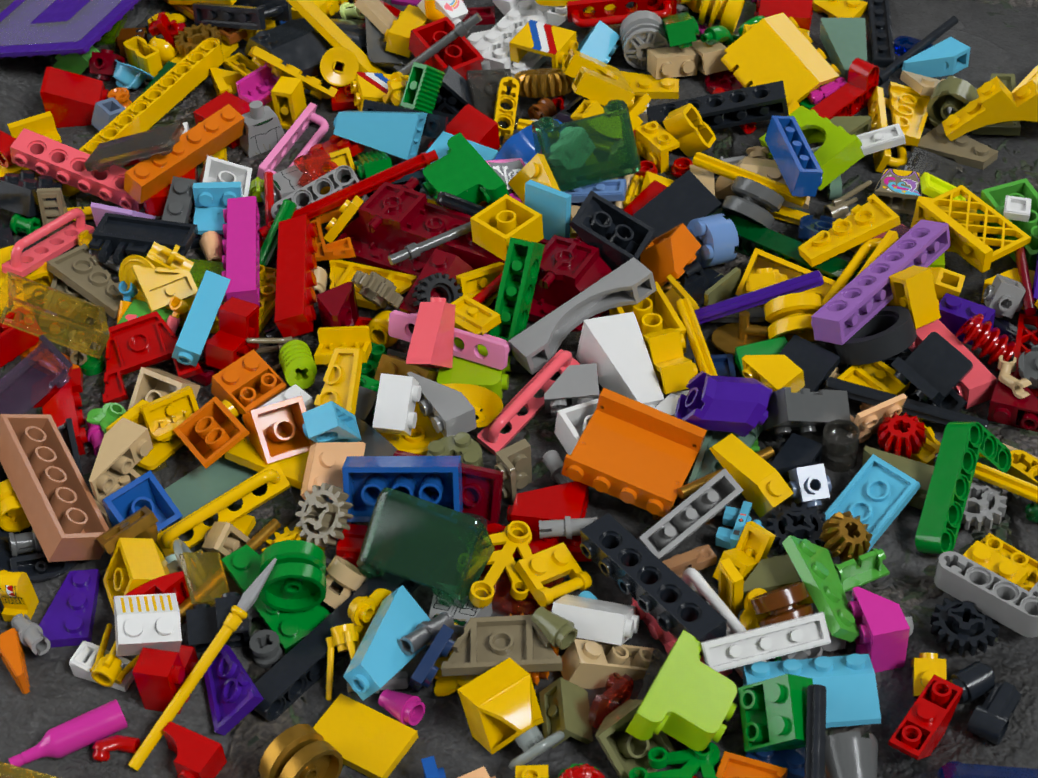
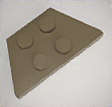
[441,615,563,676]

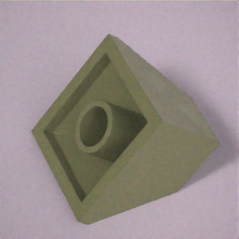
[595,699,675,778]

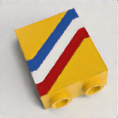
[509,20,578,69]
[351,72,409,111]

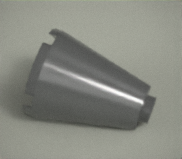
[825,731,878,778]

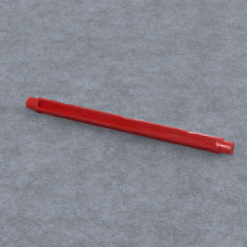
[259,149,439,238]

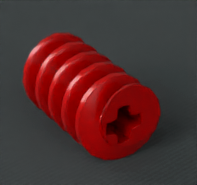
[955,313,1017,371]

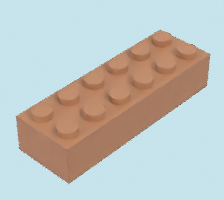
[0,414,109,562]

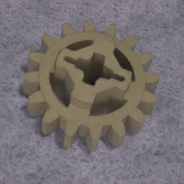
[351,270,404,310]
[295,483,353,547]

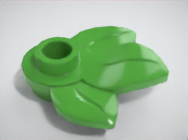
[86,402,127,434]

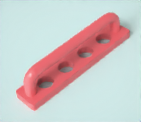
[2,208,95,278]
[476,349,580,455]

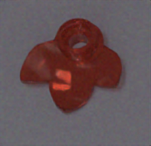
[294,149,338,187]

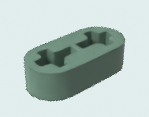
[826,175,842,200]

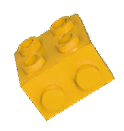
[106,399,184,471]

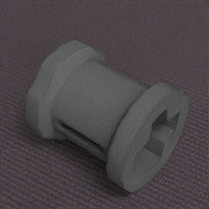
[8,529,42,558]

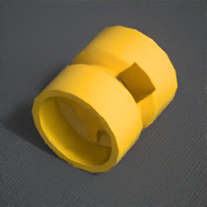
[0,479,31,532]

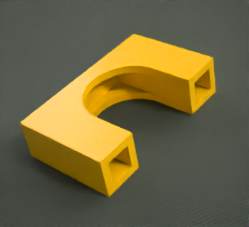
[561,48,635,114]

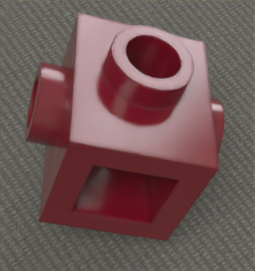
[89,49,125,81]

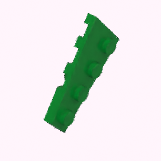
[221,544,331,653]

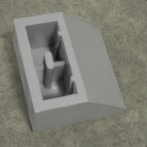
[544,363,599,416]

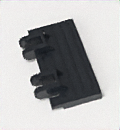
[89,213,198,265]

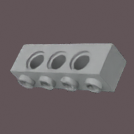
[638,468,743,560]

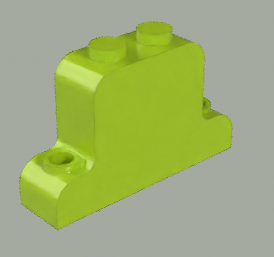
[436,337,512,400]
[625,630,738,751]

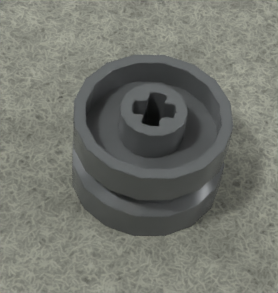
[721,176,785,229]

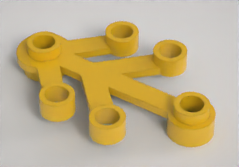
[457,520,533,608]

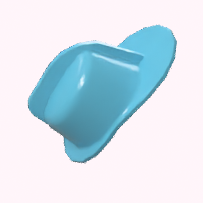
[113,60,154,90]

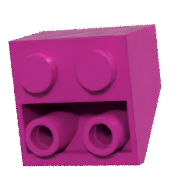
[848,587,910,673]

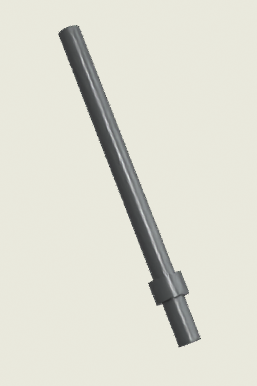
[397,13,482,75]
[388,201,520,265]

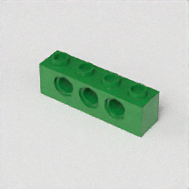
[489,237,545,342]

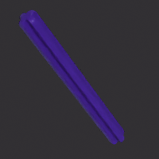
[678,270,824,325]

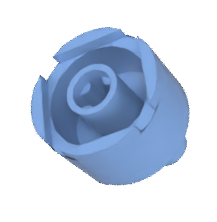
[687,213,739,268]

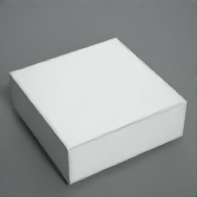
[1003,195,1032,222]

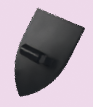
[667,262,724,308]

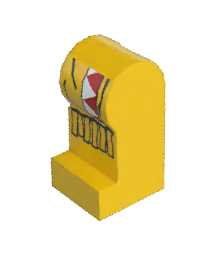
[0,570,39,622]

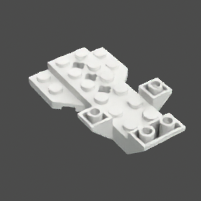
[467,0,567,76]

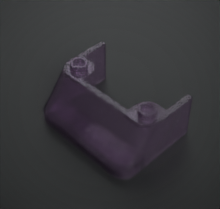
[0,334,73,414]

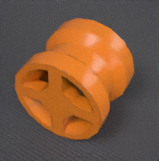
[107,87,132,108]

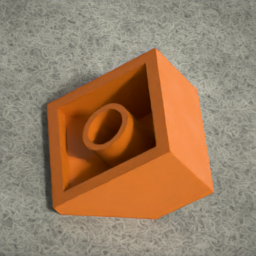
[242,396,316,464]

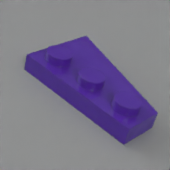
[39,569,101,648]
[204,645,264,736]

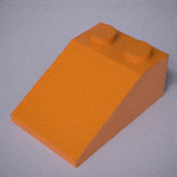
[173,396,250,469]

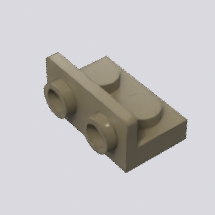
[494,438,532,505]

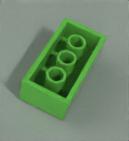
[977,178,1038,271]

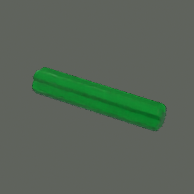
[260,199,297,267]

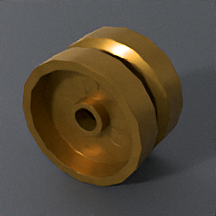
[259,724,343,778]

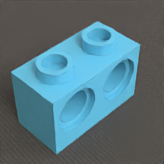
[302,401,362,443]

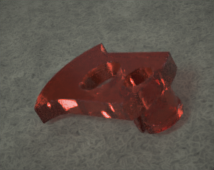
[588,672,633,730]

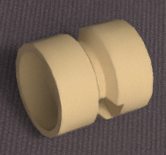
[323,556,367,609]

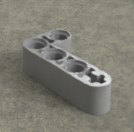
[271,165,369,219]
[934,551,1038,638]

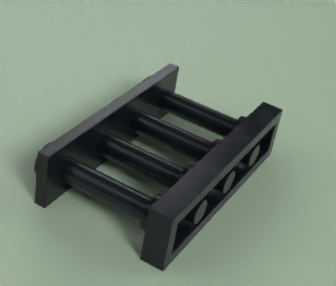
[192,0,292,31]
[362,99,456,139]

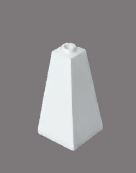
[576,312,664,408]

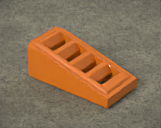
[0,628,30,694]

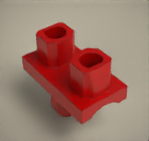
[148,12,186,54]

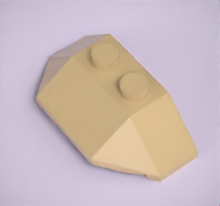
[715,157,811,209]

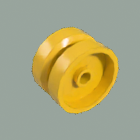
[763,292,823,342]

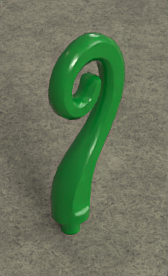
[701,16,766,45]

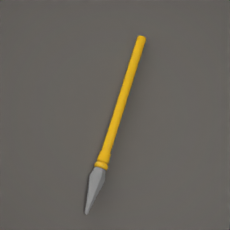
[128,558,277,771]

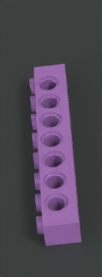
[811,219,951,345]

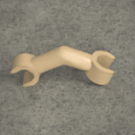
[998,355,1032,399]

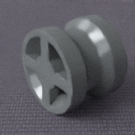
[249,629,283,668]

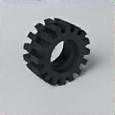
[412,273,463,313]

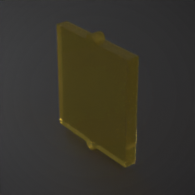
[179,549,230,606]

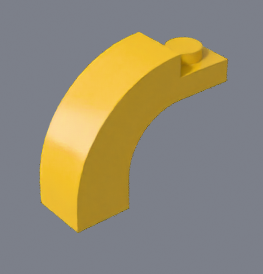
[570,92,652,137]

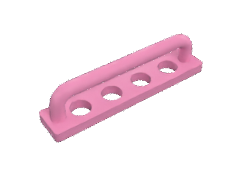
[257,102,329,180]
[388,310,511,370]

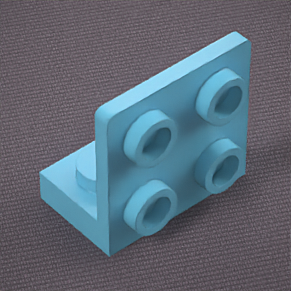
[193,182,243,235]

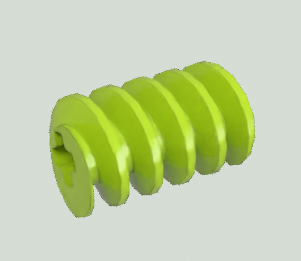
[278,340,317,389]

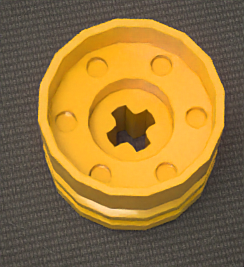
[698,0,745,34]

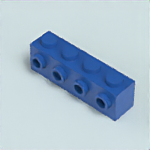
[765,116,823,197]

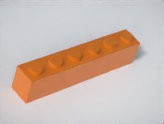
[124,104,245,204]

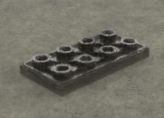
[84,122,185,172]

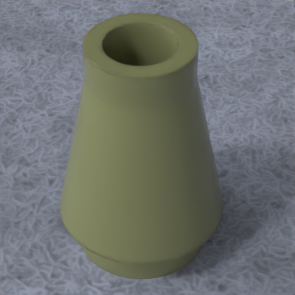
[531,606,578,650]

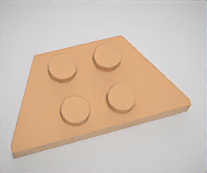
[300,442,366,524]

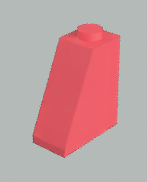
[406,297,456,369]

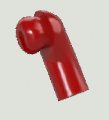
[92,735,140,761]

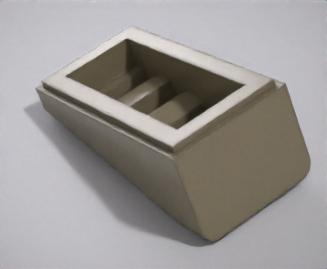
[36,188,71,237]

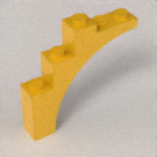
[942,76,1038,141]

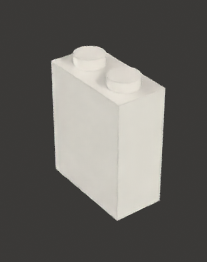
[552,594,640,645]

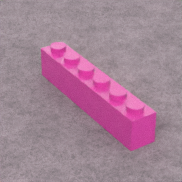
[222,196,260,309]

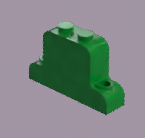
[422,133,509,210]

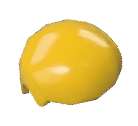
[149,36,179,65]

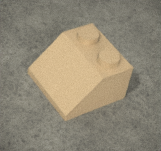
[127,367,201,411]

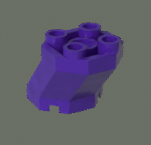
[674,371,772,437]

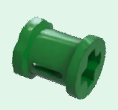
[10,213,42,235]

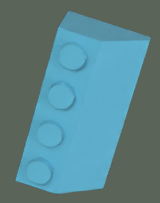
[743,654,881,728]

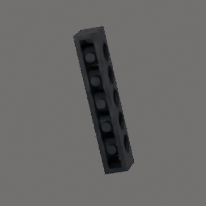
[647,80,789,130]
[580,513,727,656]

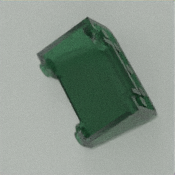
[531,100,641,191]
[357,487,495,609]

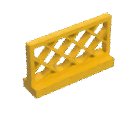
[914,185,1031,273]

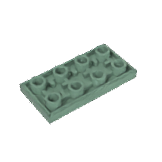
[164,454,258,531]

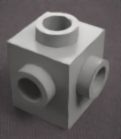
[983,274,1026,319]

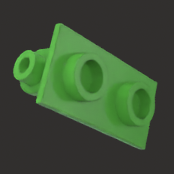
[834,548,890,593]

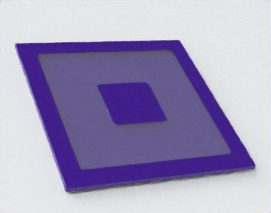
[0,0,140,58]

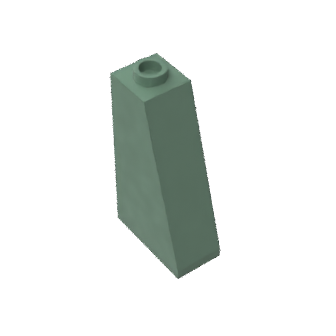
[820,18,867,82]

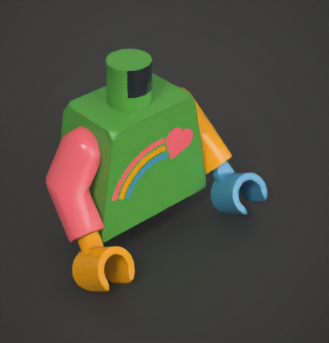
[116,281,189,334]

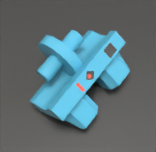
[715,501,764,549]

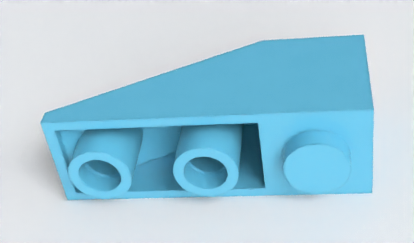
[902,37,971,78]

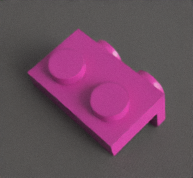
[236,65,280,106]

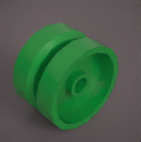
[260,540,326,612]

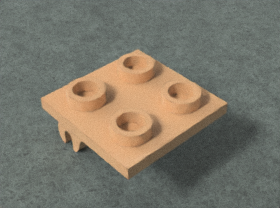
[844,393,907,446]

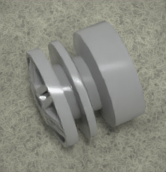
[620,10,669,70]

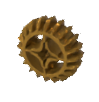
[514,68,573,98]

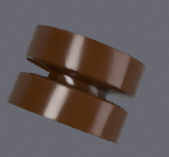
[750,581,815,627]

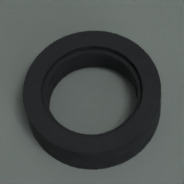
[833,306,917,365]

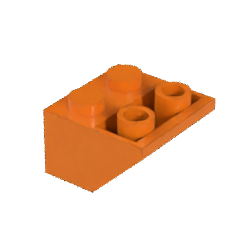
[640,223,702,287]
[211,349,287,415]

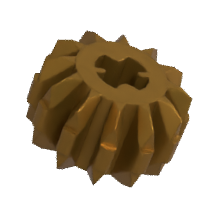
[820,511,873,563]

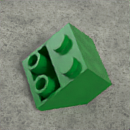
[738,674,813,752]

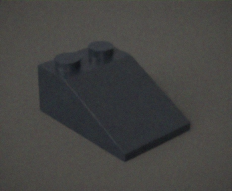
[569,191,655,271]

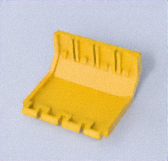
[721,13,841,107]

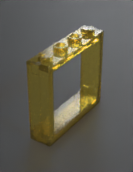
[0,271,110,359]

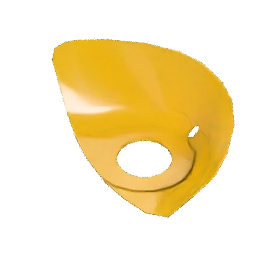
[442,383,503,428]

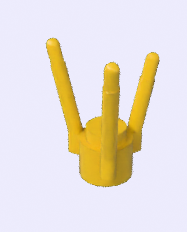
[90,623,139,687]
[326,623,361,701]

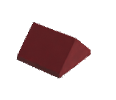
[316,282,359,327]

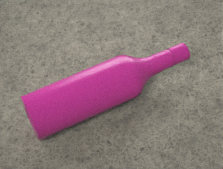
[8,699,128,770]

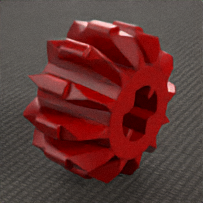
[877,412,926,459]

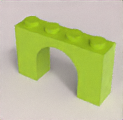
[759,105,864,191]

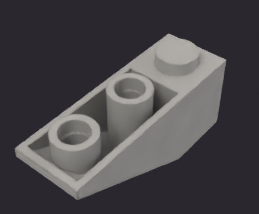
[407,372,477,437]

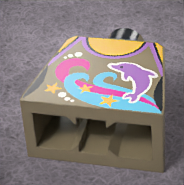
[874,165,922,215]

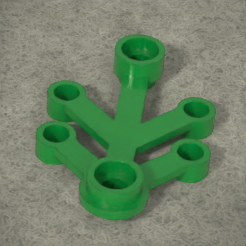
[629,742,720,778]

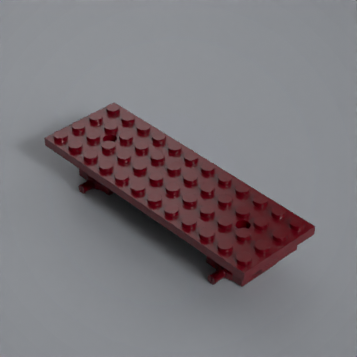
[336,177,612,338]

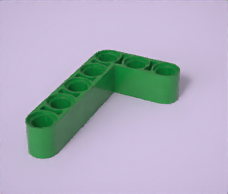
[915,421,1012,555]

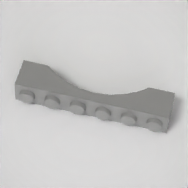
[509,257,657,375]

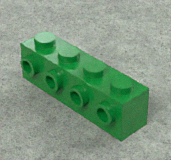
[662,12,700,48]

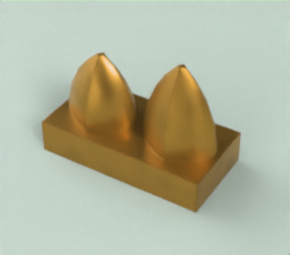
[96,506,158,556]

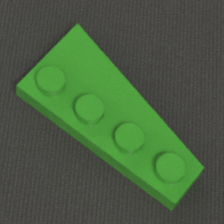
[782,535,860,642]

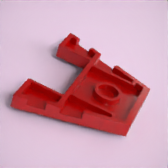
[103,311,203,404]

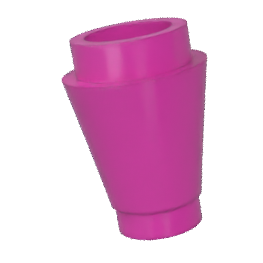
[378,689,425,726]

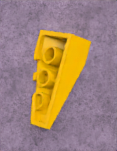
[735,248,836,300]

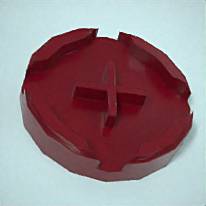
[705,68,750,94]

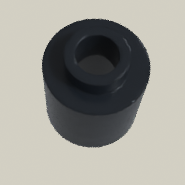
[949,661,995,704]

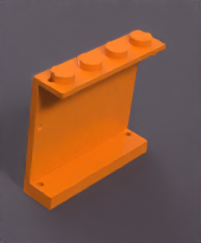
[561,388,707,517]

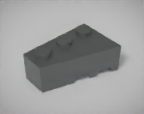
[763,387,851,435]

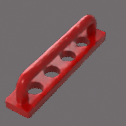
[567,0,674,28]

